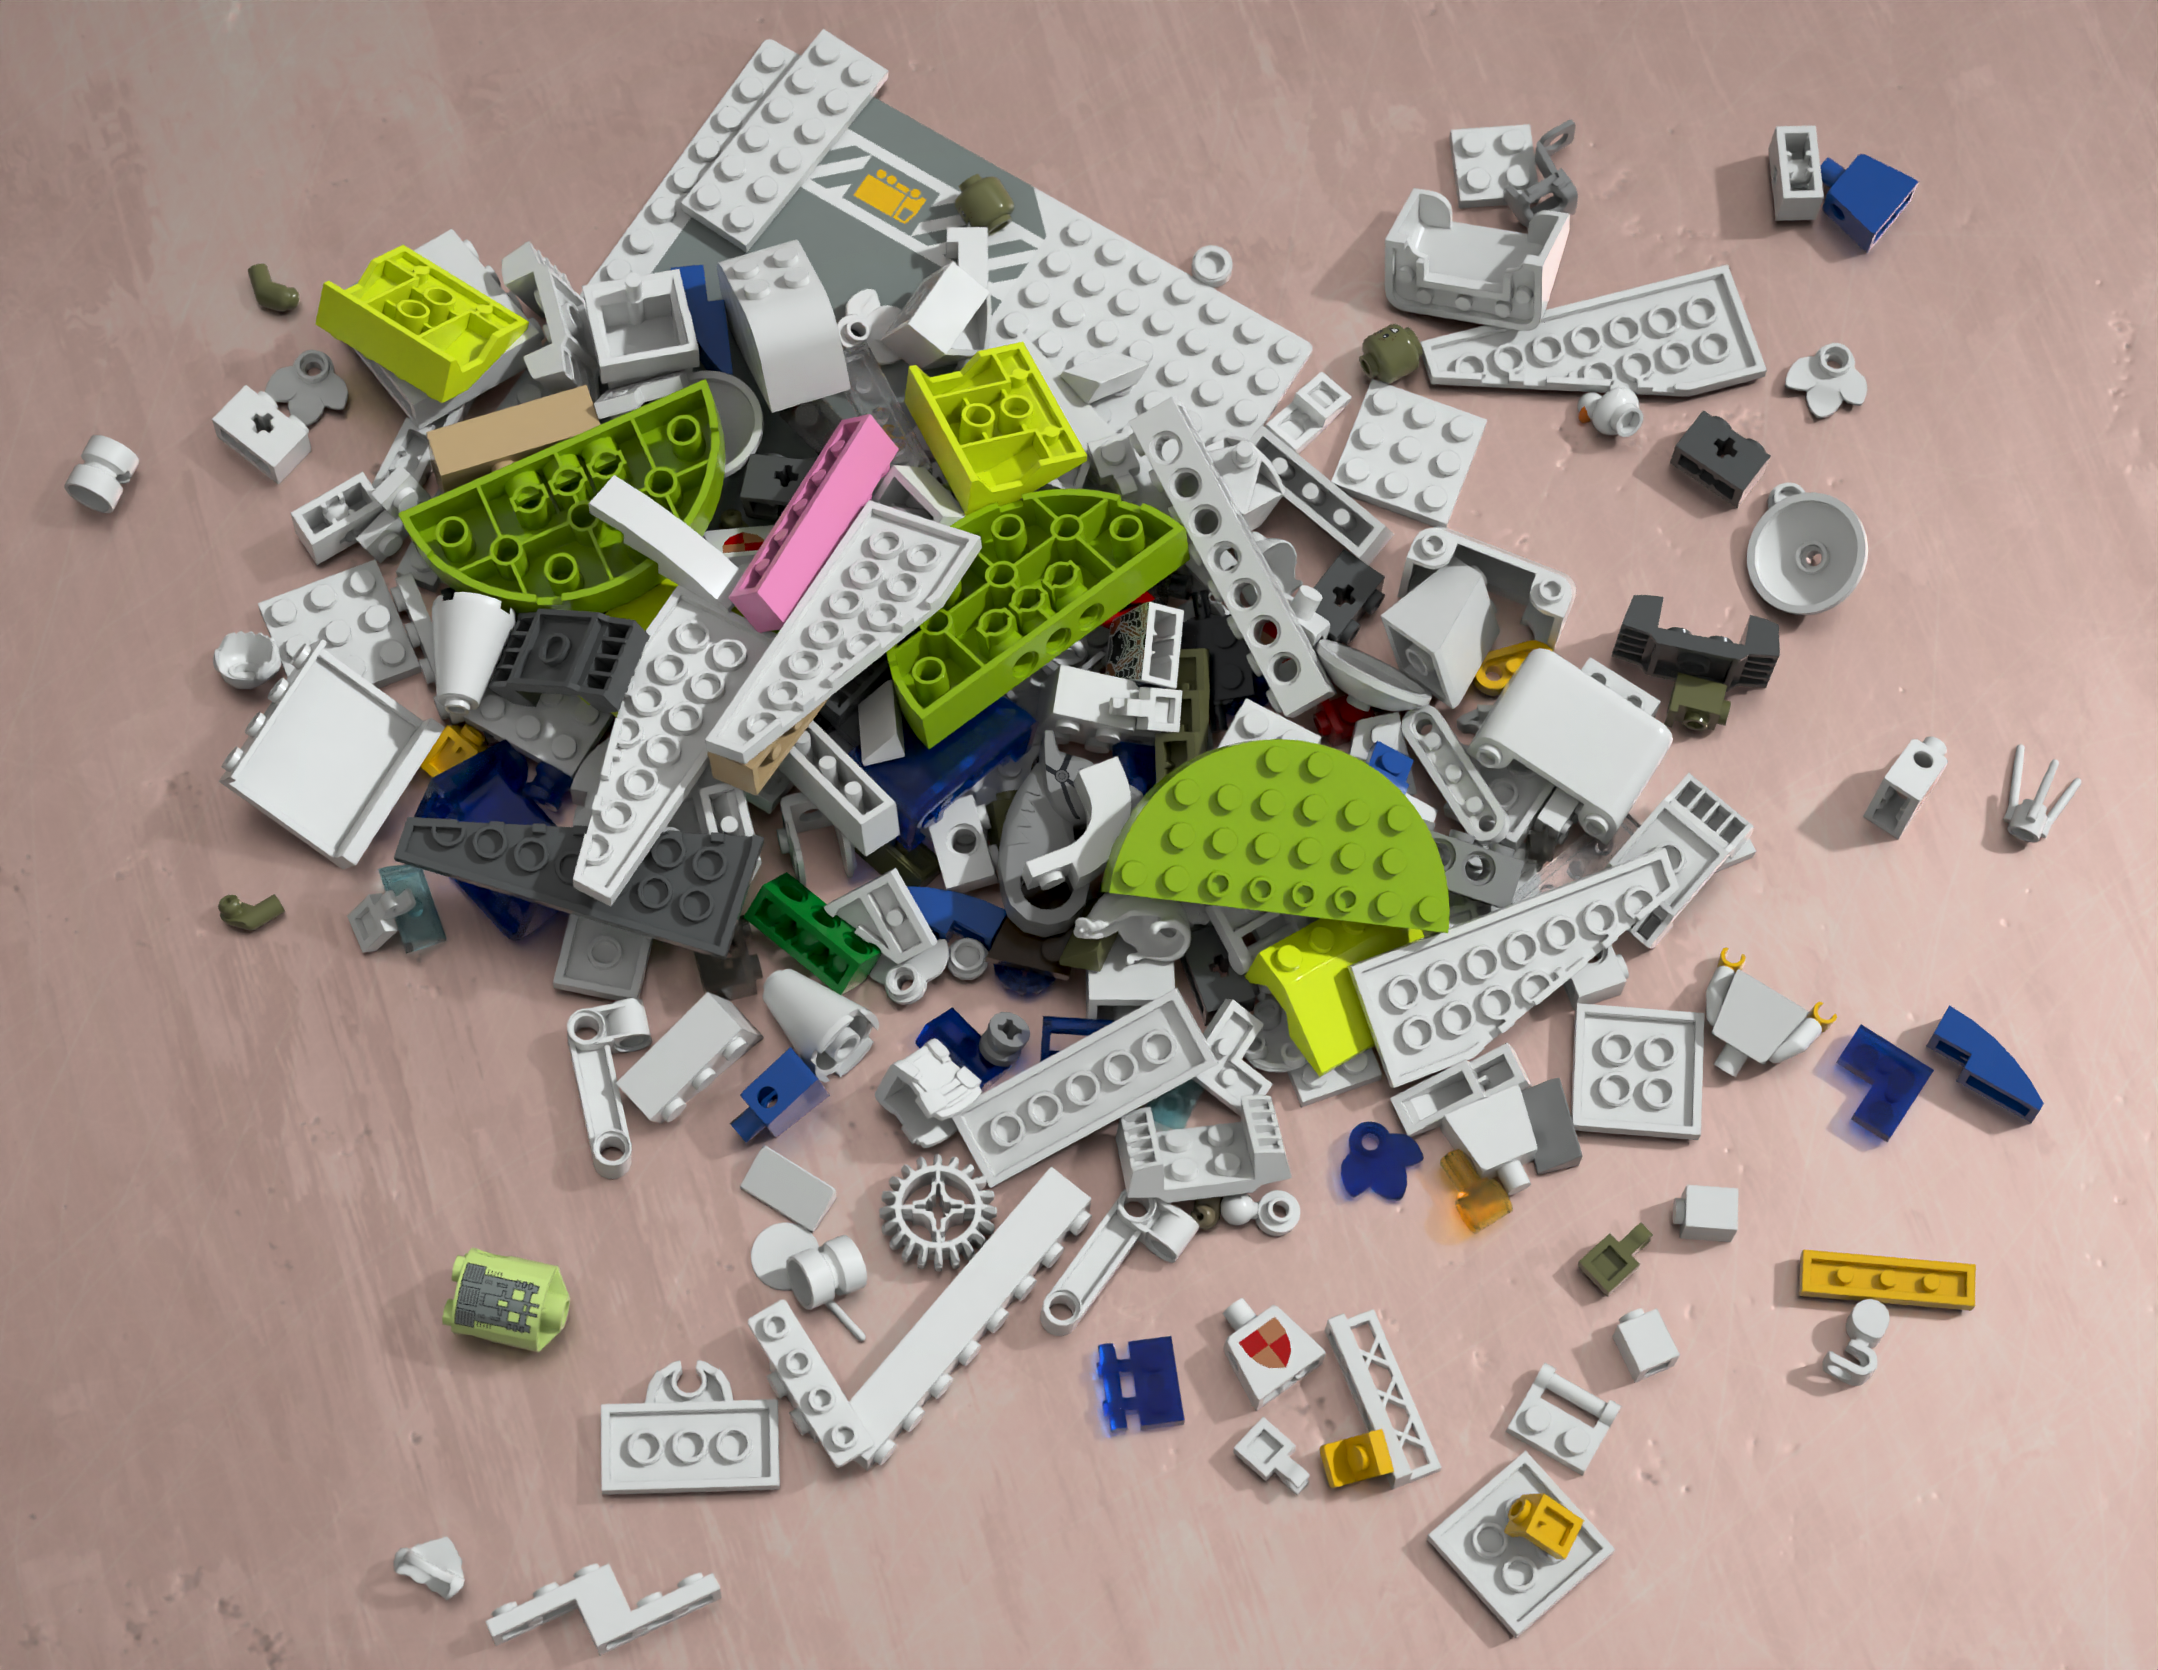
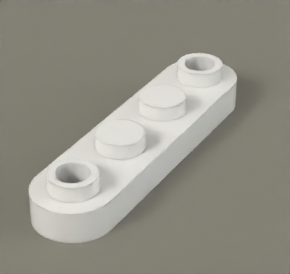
[390,572,465,725]
[1401,705,1510,846]

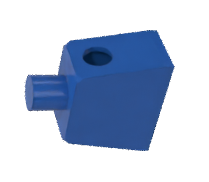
[1820,154,1919,253]
[730,1047,830,1143]

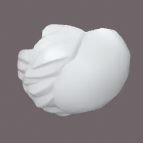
[213,631,281,689]

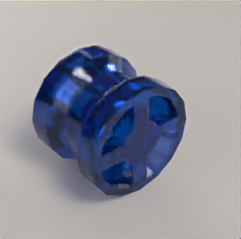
[522,761,573,812]

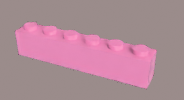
[728,414,899,633]

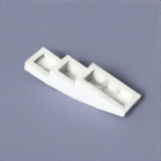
[372,398,476,489]
[589,475,744,613]

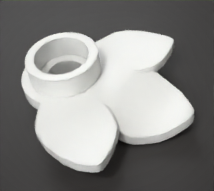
[837,289,902,365]
[1785,343,1867,419]
[265,350,348,426]
[869,939,949,1005]

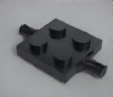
[1180,590,1258,733]

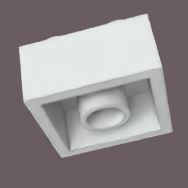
[1531,787,1584,850]

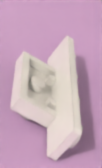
[748,1299,874,1468]

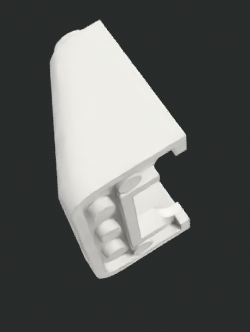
[1385,188,1570,331]
[1397,526,1576,652]
[1466,648,1673,845]

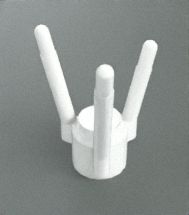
[2003,744,2082,843]

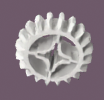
[879,1154,997,1272]

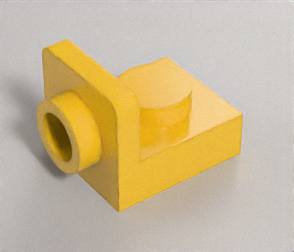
[420,724,492,791]
[1319,1429,1394,1488]
[1504,1493,1584,1559]

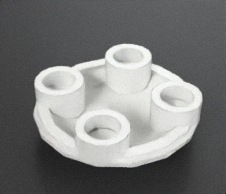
[1244,999,1308,1072]

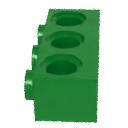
[744,872,882,995]

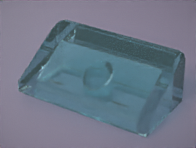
[378,864,447,954]

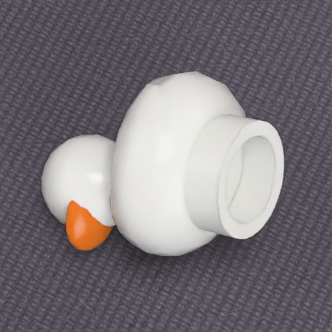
[1578,387,1643,437]

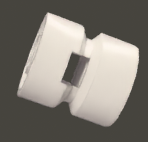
[64,435,139,513]
[786,1235,867,1309]

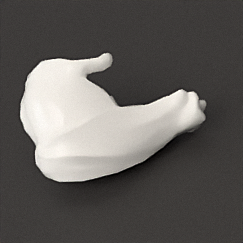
[1073,892,1191,966]

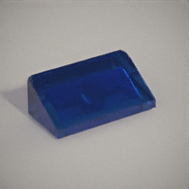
[915,1007,1011,1095]

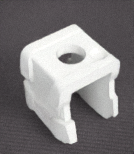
[776,792,857,887]
[875,1038,982,1148]

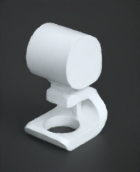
[1823,1299,1890,1386]

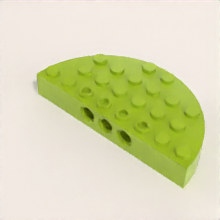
[398,379,726,617]
[887,489,1190,749]
[1101,739,1450,933]

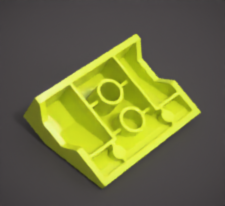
[315,245,529,403]
[904,341,1087,515]
[1245,918,1425,1077]

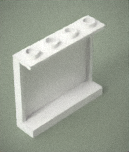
[219,639,445,869]

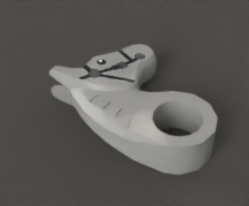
[997,730,1143,938]

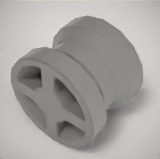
[979,1012,1030,1066]

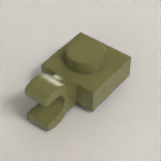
[1577,1222,1653,1297]

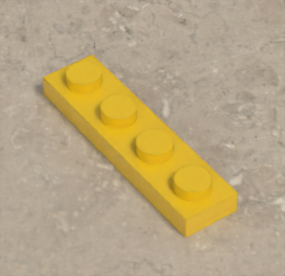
[1799,1249,1976,1311]

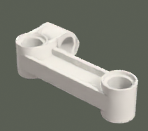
[567,998,652,1179]
[1040,1189,1199,1336]

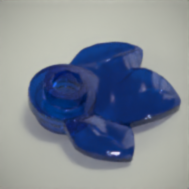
[1341,1121,1424,1201]

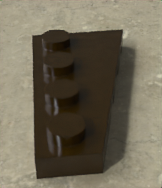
[984,829,1086,981]

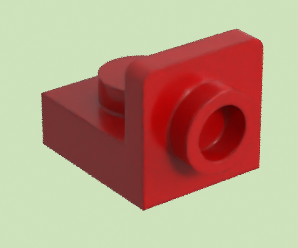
[1313,694,1375,748]

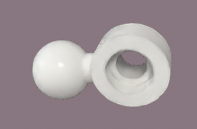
[1220,1190,1300,1236]

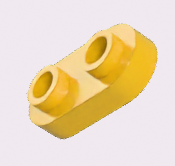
[1473,640,1553,696]

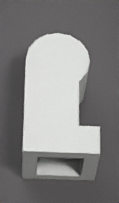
[946,227,988,290]

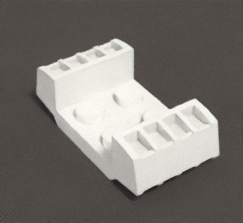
[502,241,600,405]
[1605,773,1754,949]
[1116,1095,1292,1203]

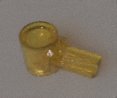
[1440,1149,1513,1234]

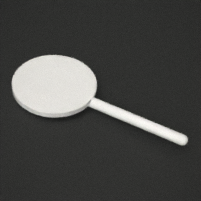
[751,1223,866,1341]

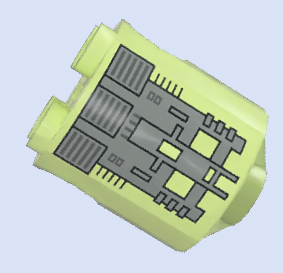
[442,1247,570,1352]

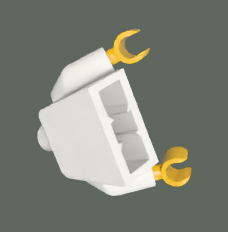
[1706,948,1837,1077]

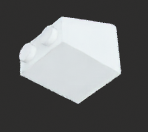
[1380,557,1500,709]
[1086,934,1175,1037]

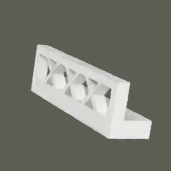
[1325,1309,1442,1490]

